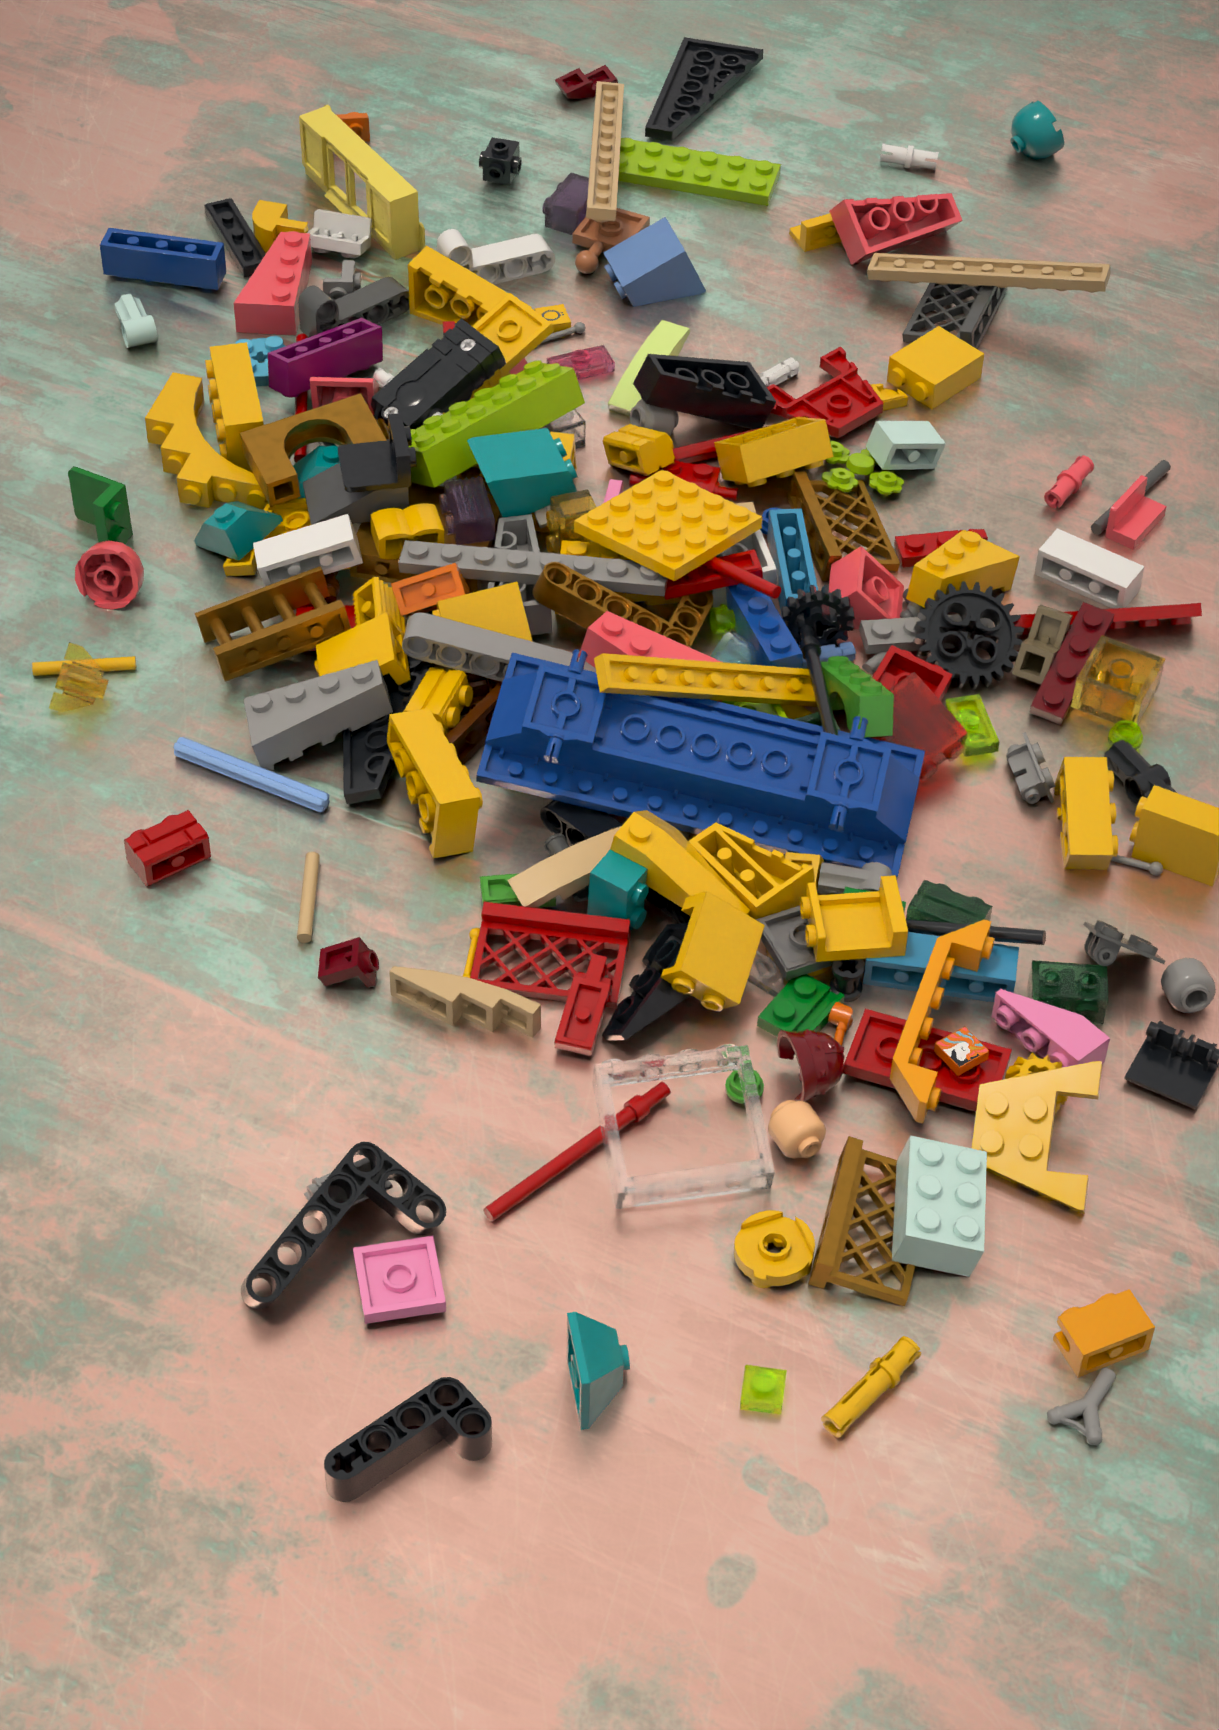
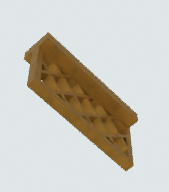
[787,472,900,581]
[808,1136,915,1306]

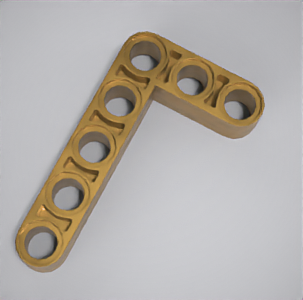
[533,562,714,647]

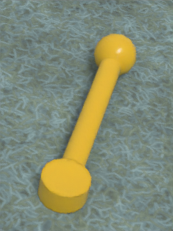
[463,928,480,978]

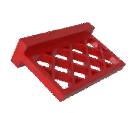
[470,902,630,1008]

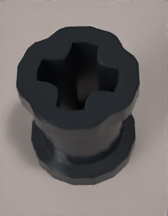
[829,959,865,1002]

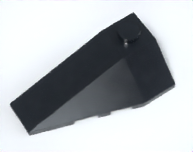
[602,923,691,1040]

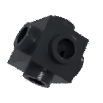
[479,137,522,185]

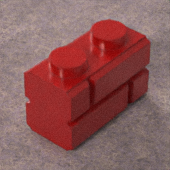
[124,810,211,887]

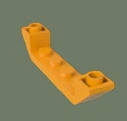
[890,919,995,1124]

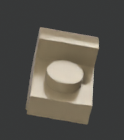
[1012,605,1073,684]

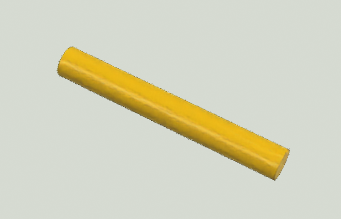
[32,656,137,676]

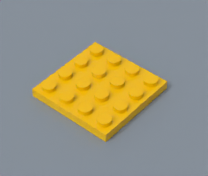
[574,470,762,581]

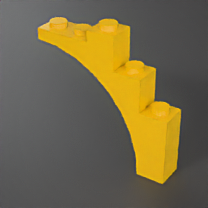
[145,372,268,510]

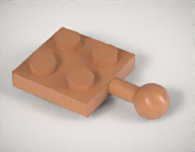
[572,208,650,274]

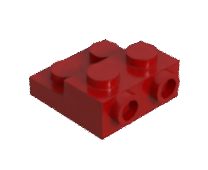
[872,645,953,731]

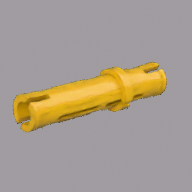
[821,1336,921,1438]

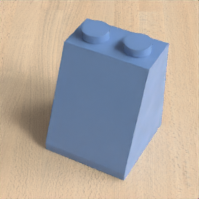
[604,217,706,307]

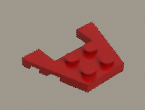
[767,347,884,438]

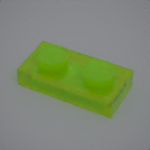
[945,694,1000,757]

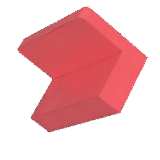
[1105,475,1167,550]

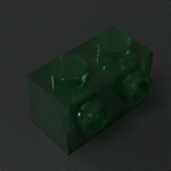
[1027,960,1108,1024]

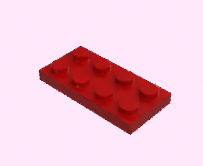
[843,1008,1012,1111]

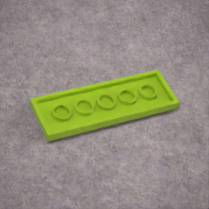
[618,137,781,206]

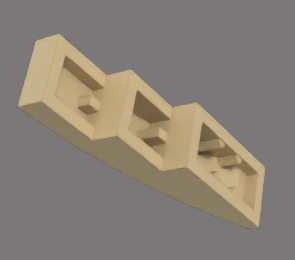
[507,826,621,908]
[389,966,541,1038]

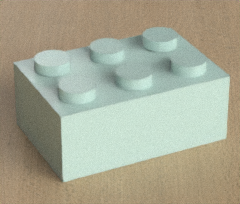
[892,1135,987,1277]

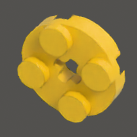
[734,1210,815,1289]

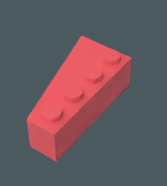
[829,193,963,265]
[579,611,722,702]

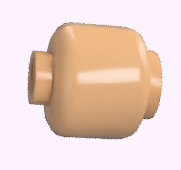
[768,1100,826,1159]

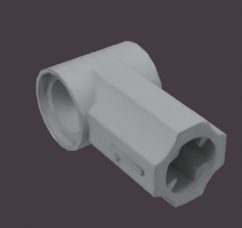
[817,862,893,895]

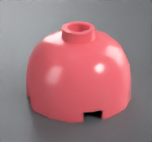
[75,540,144,610]

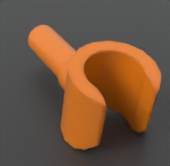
[828,1002,853,1046]

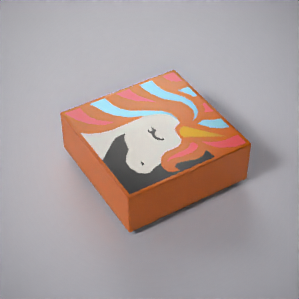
[934,1026,989,1076]

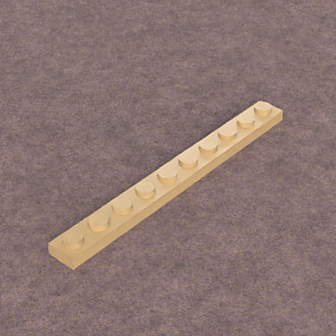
[586,81,624,222]

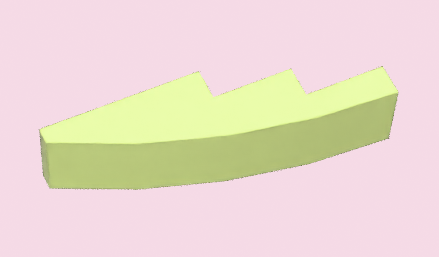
[608,320,690,416]

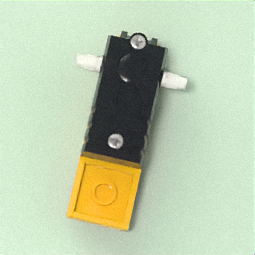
[371,293,554,439]

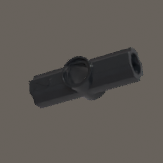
[1104,740,1177,805]

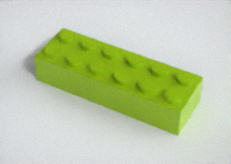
[408,360,585,488]

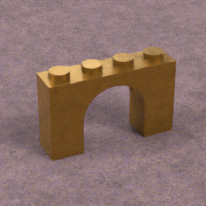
[240,393,386,507]

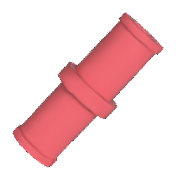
[1044,455,1094,509]

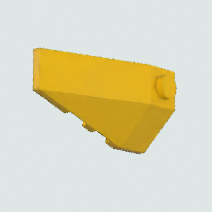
[610,810,750,915]

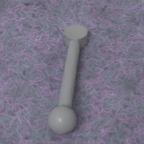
[535,322,586,349]
[1111,855,1163,876]

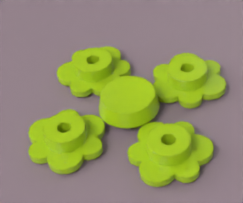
[821,441,904,495]

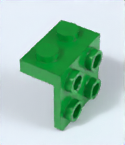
[68,466,133,544]

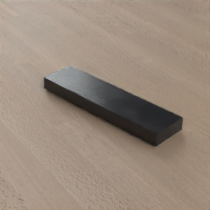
[204,198,266,278]

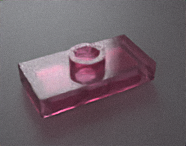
[547,345,615,380]

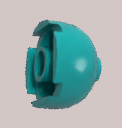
[1010,101,1065,160]

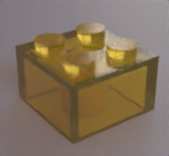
[1071,635,1165,731]

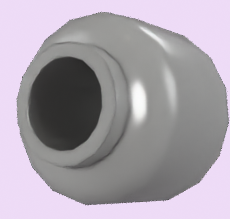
[630,399,679,436]
[1161,958,1216,1013]

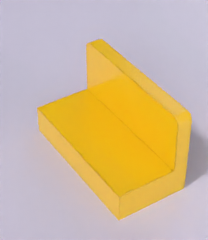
[789,213,842,252]

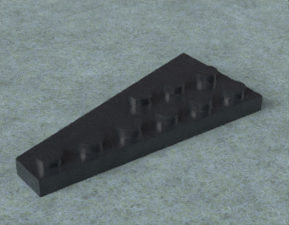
[645,37,764,141]
[343,655,435,804]

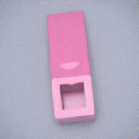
[991,989,1110,1067]

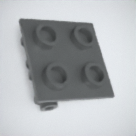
[1083,920,1165,966]

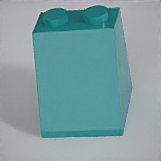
[467,428,578,517]

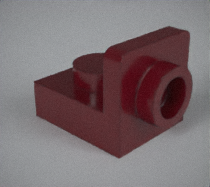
[318,937,379,988]

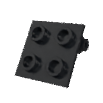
[1124,1021,1219,1109]

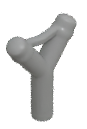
[1047,1368,1116,1445]

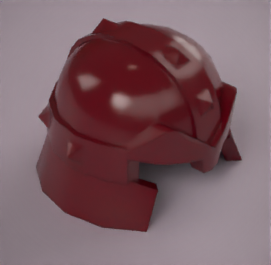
[777,1029,845,1102]

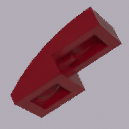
[555,65,618,99]

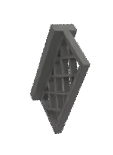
[902,283,1007,349]

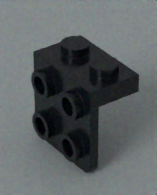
[338,413,417,493]

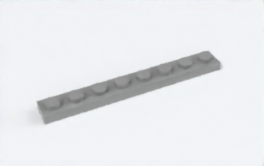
[398,540,668,596]

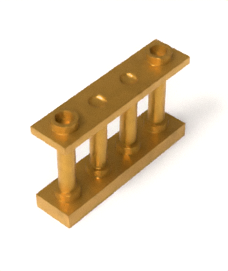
[194,566,351,682]

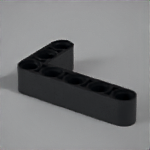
[241,1142,446,1309]

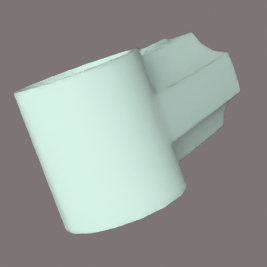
[114,294,158,348]

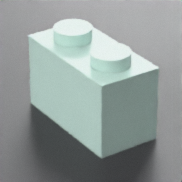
[865,421,946,470]

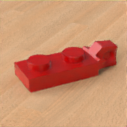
[894,529,988,568]
[554,954,611,1056]

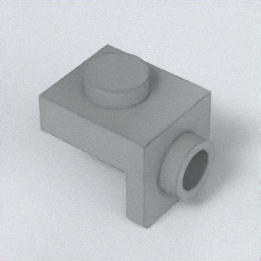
[323,260,361,300]

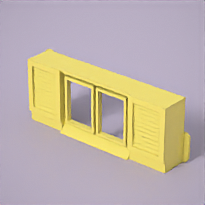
[299,104,425,260]

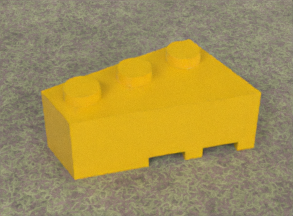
[906,530,1020,608]
[1053,757,1118,870]
[689,822,815,919]

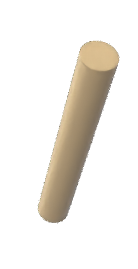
[297,852,320,943]

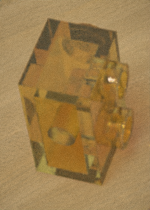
[546,489,596,554]

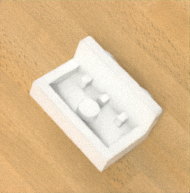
[307,209,372,258]

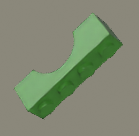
[821,656,894,737]

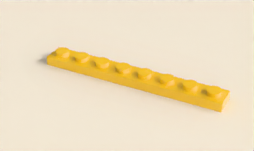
[594,653,817,707]

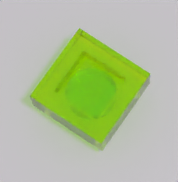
[740,1365,787,1414]

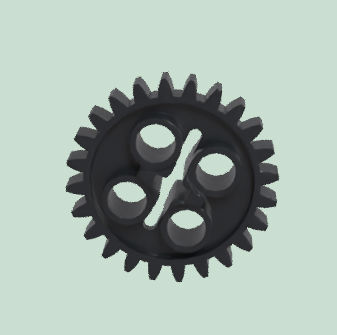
[913,581,1024,690]

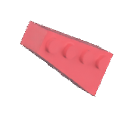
[234,231,312,336]

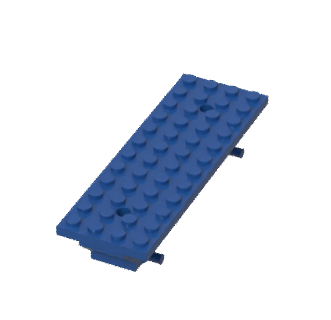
[476,649,925,880]

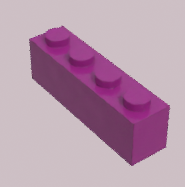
[267,318,383,398]

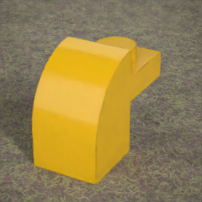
[252,200,308,253]

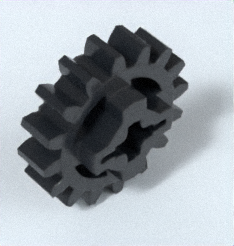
[781,585,855,648]

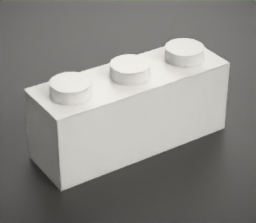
[253,514,363,586]
[1034,528,1145,609]

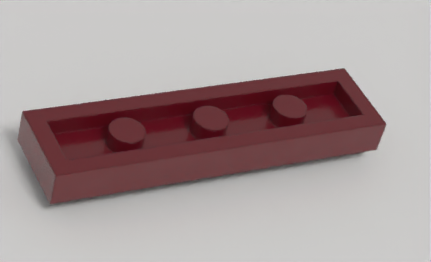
[1029,602,1115,725]

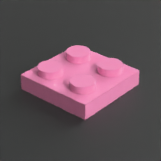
[353,1236,446,1324]

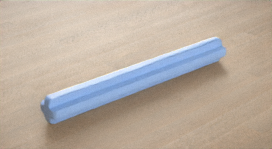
[173,737,330,813]

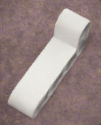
[437,229,556,284]

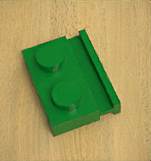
[757,974,845,1037]

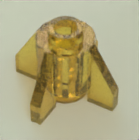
[49,642,109,712]

